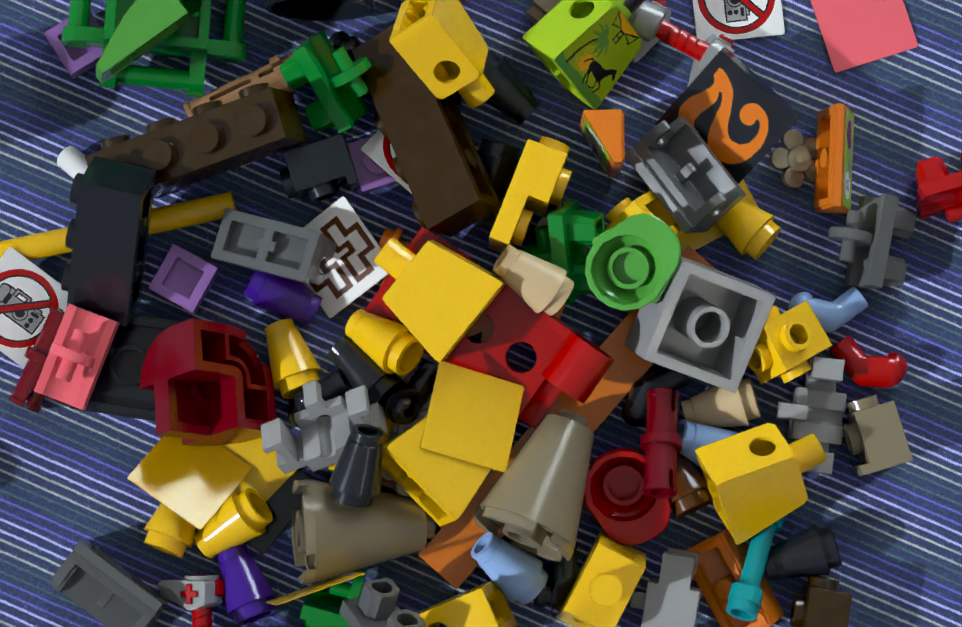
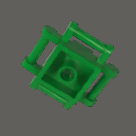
[61,0,248,97]

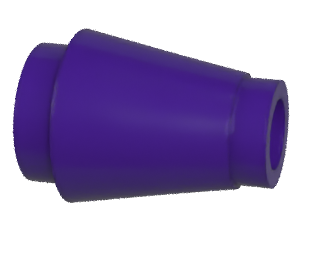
[242,270,323,325]
[217,544,277,626]

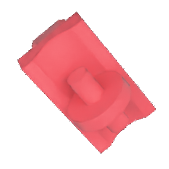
[34,303,120,410]

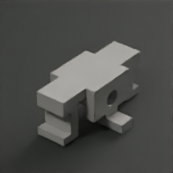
[777,356,847,475]
[261,380,388,474]
[630,547,702,627]

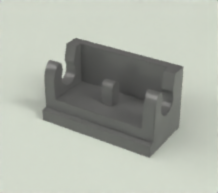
[625,117,746,234]
[211,208,337,285]
[50,540,170,627]

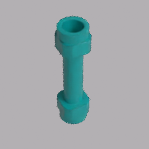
[726,516,785,621]

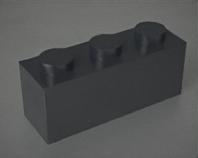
[61,156,156,327]

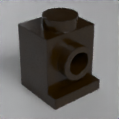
[790,576,852,627]

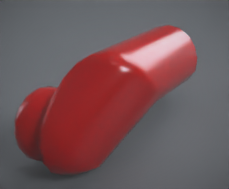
[829,334,908,388]

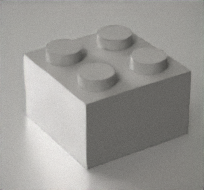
[625,256,776,393]

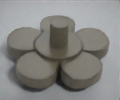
[770,129,816,188]

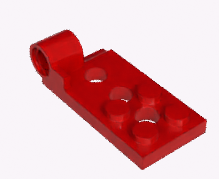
[365,226,615,429]

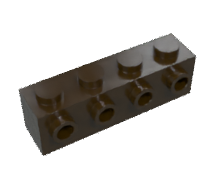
[352,24,501,237]
[85,83,307,198]

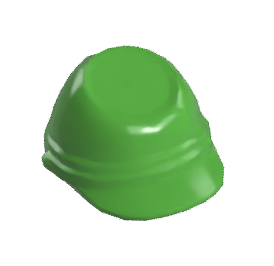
[585,213,682,311]

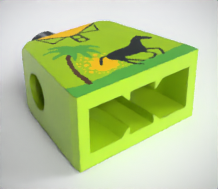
[522,0,645,110]

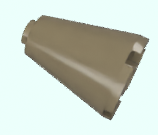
[473,410,594,562]
[291,479,435,584]

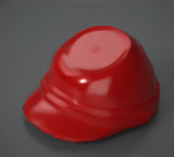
[583,448,671,546]

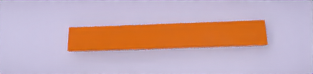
[418,245,717,589]

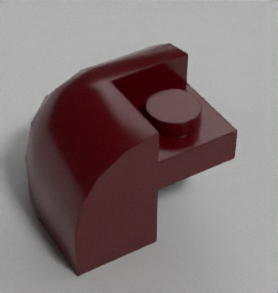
[140,318,276,446]

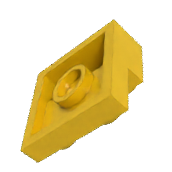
[489,136,572,253]

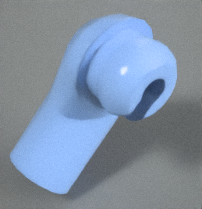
[788,287,868,333]

